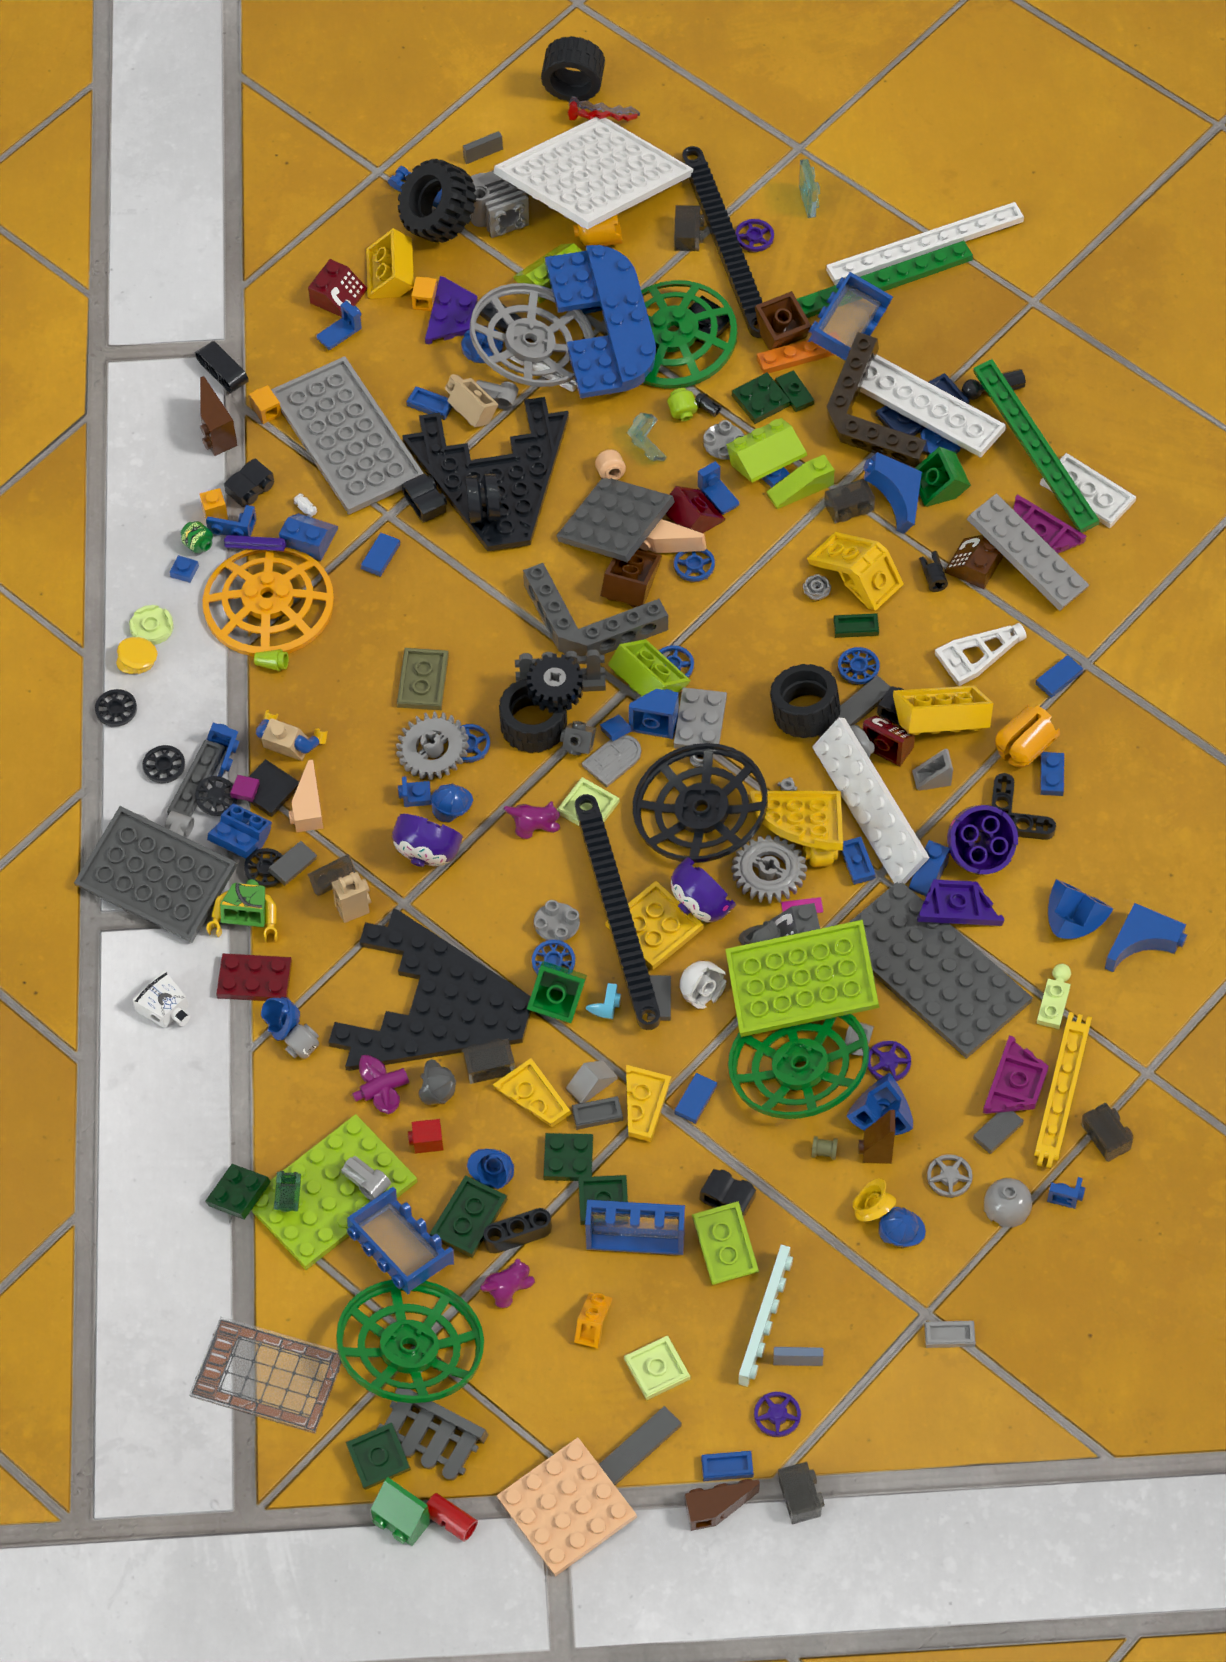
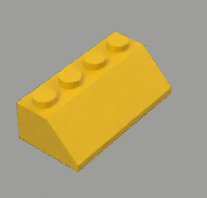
[893,685,994,735]

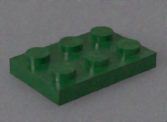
[430,1175,508,1258]

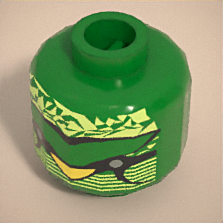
[181,521,213,553]

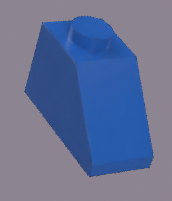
[909,840,950,896]

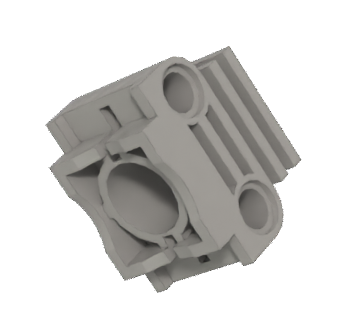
[470,170,529,238]

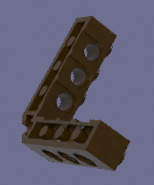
[826,332,928,467]

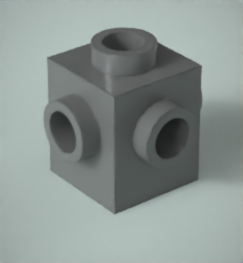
[560,721,596,755]

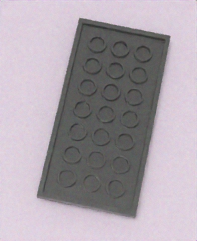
[850,882,1033,1059]

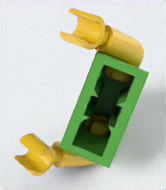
[206,879,278,942]

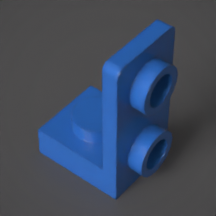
[698,461,739,515]
[206,505,256,536]

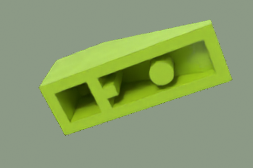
[767,455,835,509]

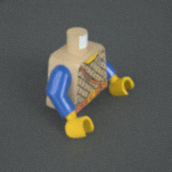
[256,710,328,761]

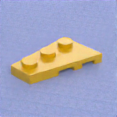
[492,1058,572,1127]
[626,1065,671,1142]

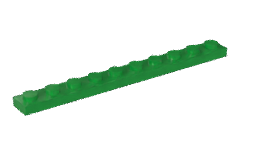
[797,241,973,318]
[973,359,1100,533]

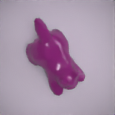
[504,801,560,839]
[480,1259,535,1308]

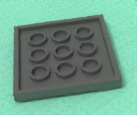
[556,478,675,562]

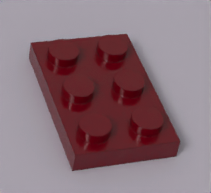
[216,953,292,1001]

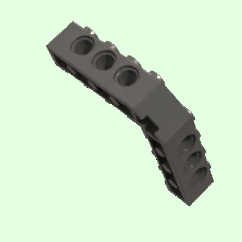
[523,563,668,656]

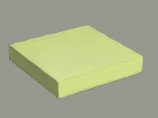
[557,777,620,826]
[624,1335,690,1401]

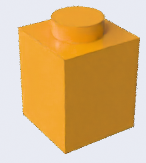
[411,277,437,311]
[249,385,282,424]
[199,488,228,520]

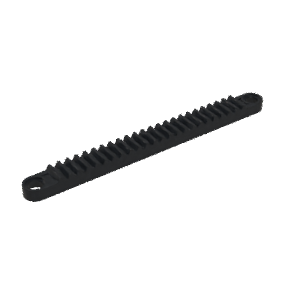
[682,146,762,338]
[575,794,660,1030]

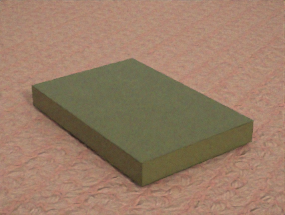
[397,648,449,710]

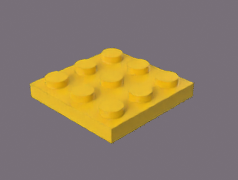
[605,881,704,970]

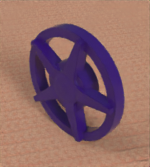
[735,219,774,252]
[867,1041,911,1081]
[754,1392,801,1437]

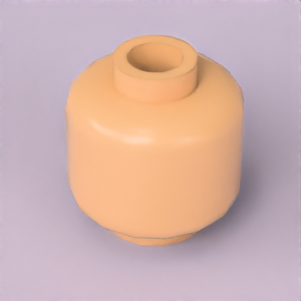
[595,449,626,480]

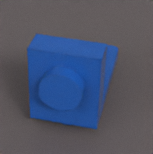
[316,301,362,350]
[206,722,239,777]

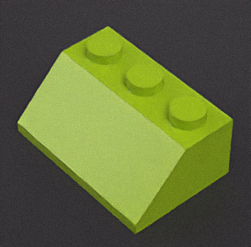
[513,243,582,303]
[726,418,807,482]
[608,639,691,696]

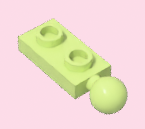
[1036,964,1071,1029]

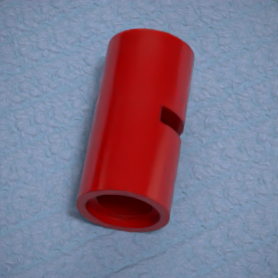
[426,1493,478,1542]

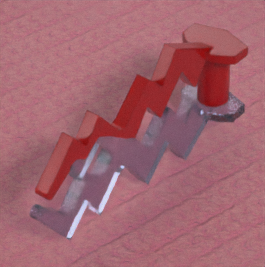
[568,97,640,122]

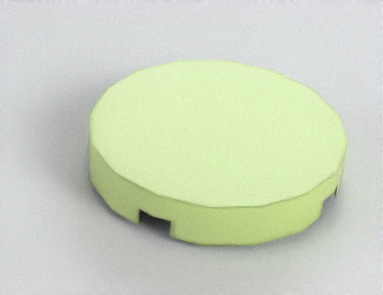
[129,605,174,645]

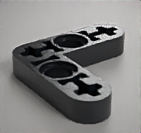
[991,773,1056,840]

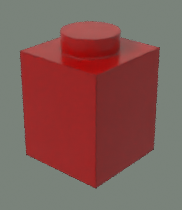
[408,1119,443,1154]

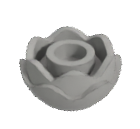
[803,574,831,600]

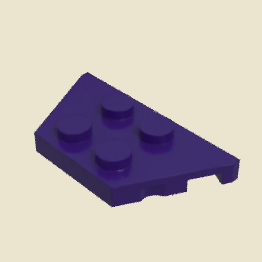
[425,276,478,344]
[917,879,1004,926]

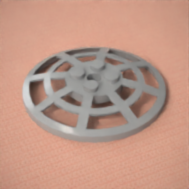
[470,283,594,387]

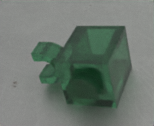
[274,1171,301,1212]

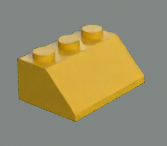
[366,228,414,299]

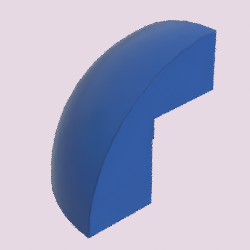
[1048,879,1113,939]
[846,1073,913,1135]

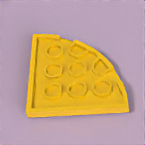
[750,791,843,852]

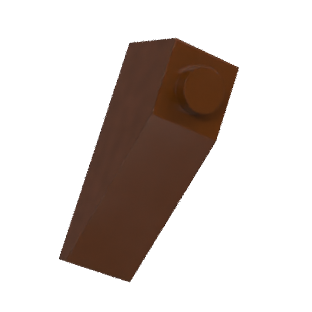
[858,1110,895,1164]

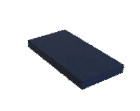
[875,373,970,436]

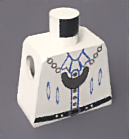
[132,971,191,1028]

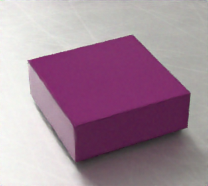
[230,774,260,802]

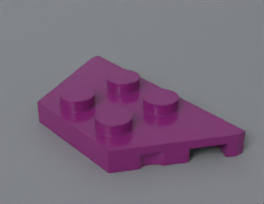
[1013,494,1086,553]
[983,1035,1049,1114]

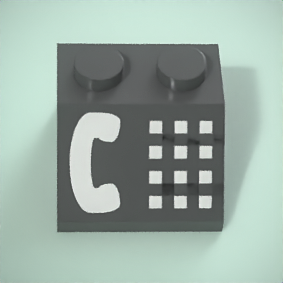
[768,903,820,937]

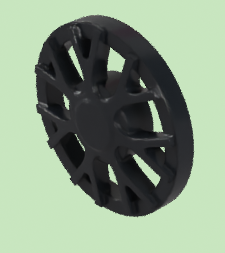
[95,689,137,727]
[143,745,185,783]
[195,776,237,816]
[244,848,283,887]

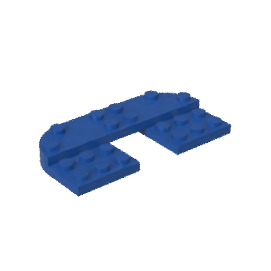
[545,245,656,398]

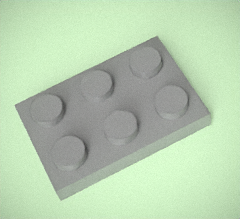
[674,687,727,749]

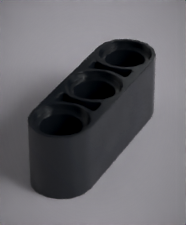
[195,341,249,393]
[483,1208,552,1253]

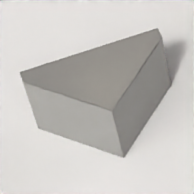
[912,749,953,790]
[566,1060,618,1104]

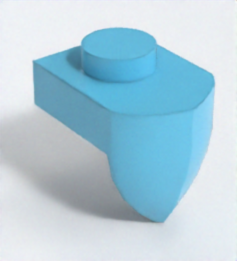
[585,983,621,1019]

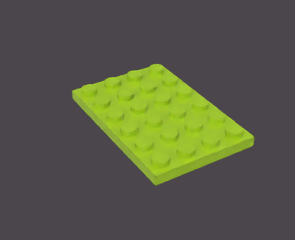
[725,920,880,1037]
[251,1114,417,1270]

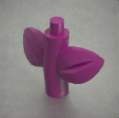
[352,1055,409,1114]

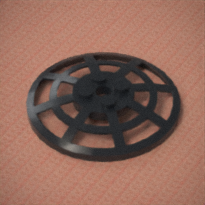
[633,743,768,863]

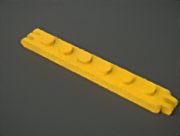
[1034,1012,1092,1169]

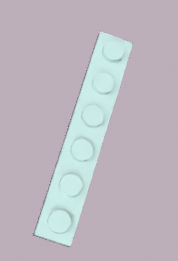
[738,1245,793,1387]

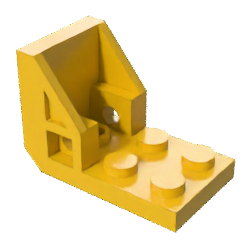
[807,532,904,611]

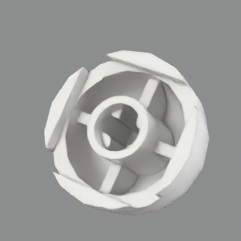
[680,961,726,1009]

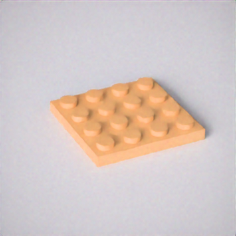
[497,1437,637,1577]

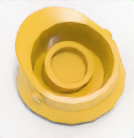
[116,637,158,674]
[852,1178,896,1222]

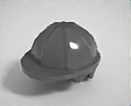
[738,920,781,945]
[419,1059,456,1105]

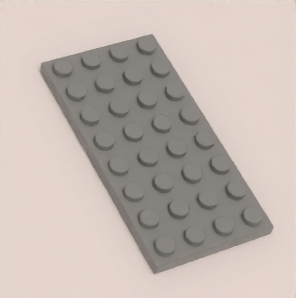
[271,356,423,514]

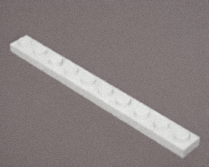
[826,202,1024,285]

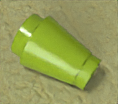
[254,649,289,671]

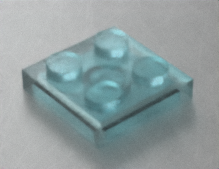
[799,159,820,218]

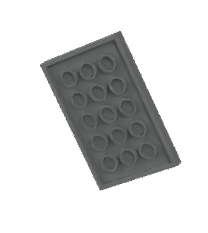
[74,806,238,943]

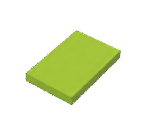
[692,1201,759,1286]

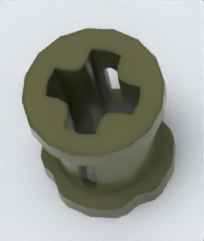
[812,1136,838,1160]

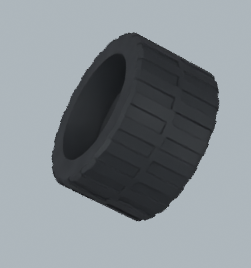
[541,36,605,102]
[770,664,841,738]
[499,679,567,753]

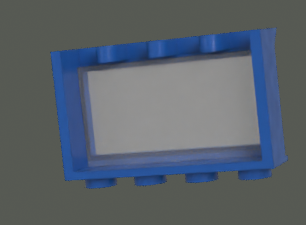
[808,272,893,361]
[347,1187,454,1294]
[585,1200,685,1255]

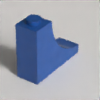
[863,452,922,534]
[1105,903,1187,972]

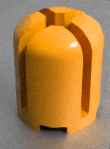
[995,704,1060,768]

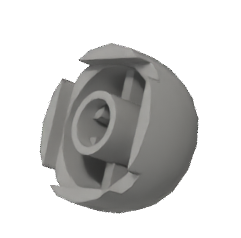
[984,1178,1032,1227]

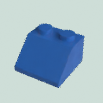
[279,513,338,562]
[629,689,679,739]

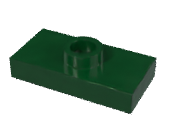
[775,370,814,412]

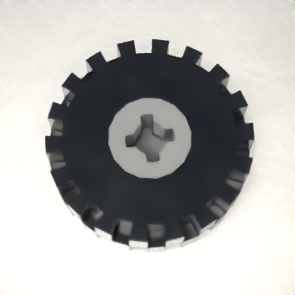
[527,653,583,713]

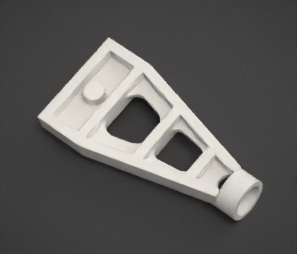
[935,623,1027,686]

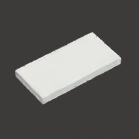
[1040,453,1136,528]

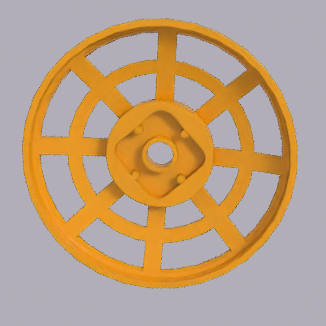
[202,547,334,657]

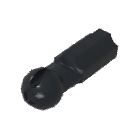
[962,369,1026,400]

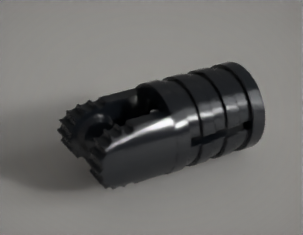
[919,551,948,592]

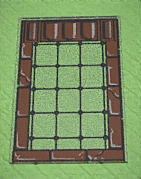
[189,1316,342,1434]

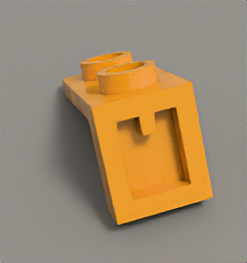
[574,1292,612,1348]

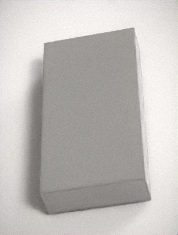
[924,1321,976,1348]

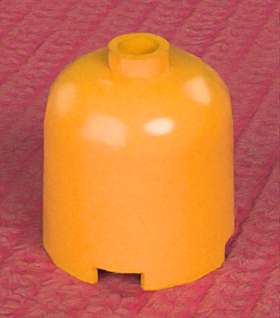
[573,214,623,246]

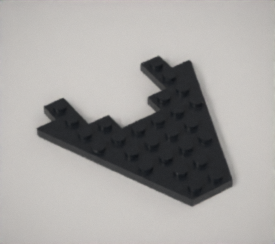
[402,397,569,551]
[328,908,531,1071]

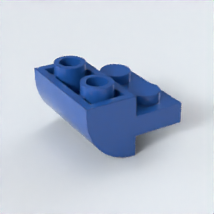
[207,803,272,859]

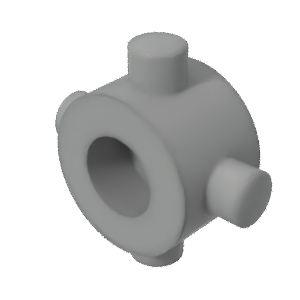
[778,777,797,791]

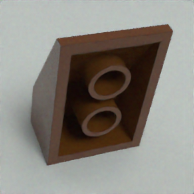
[200,376,238,456]
[600,549,662,607]

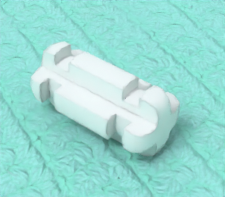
[294,494,317,517]

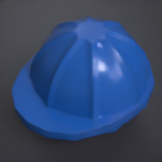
[431,783,473,822]
[261,997,300,1041]
[467,1149,514,1189]
[879,1207,926,1247]

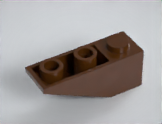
[685,1479,760,1531]

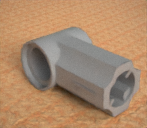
[476,380,519,410]
[165,811,194,837]
[341,1156,391,1201]

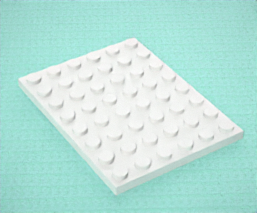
[494,117,693,229]

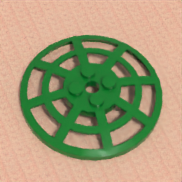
[641,280,738,389]
[728,1014,869,1119]
[336,1280,484,1403]

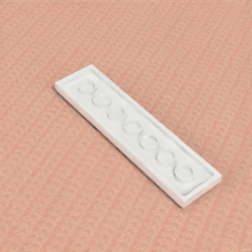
[860,355,1006,458]
[812,718,930,884]

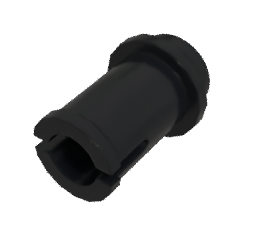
[695,392,722,417]

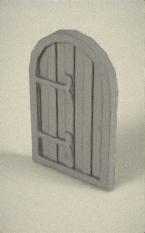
[582,735,641,787]

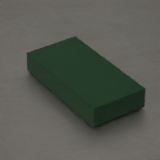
[833,613,879,638]

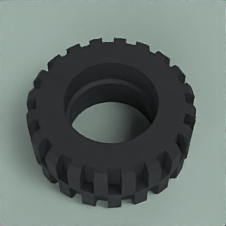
[398,159,476,243]

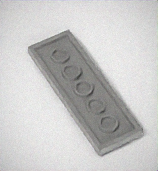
[967,493,1089,611]

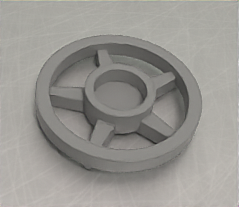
[927,1155,972,1197]

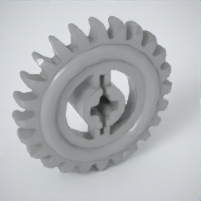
[396,711,469,780]
[731,835,807,904]

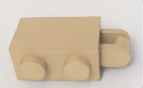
[445,374,499,427]
[332,872,371,923]

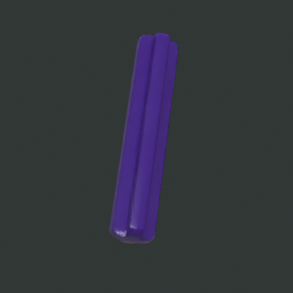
[224,535,286,551]

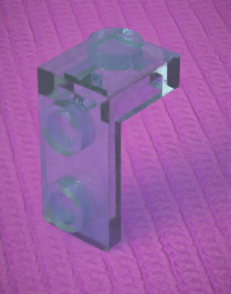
[627,413,667,461]

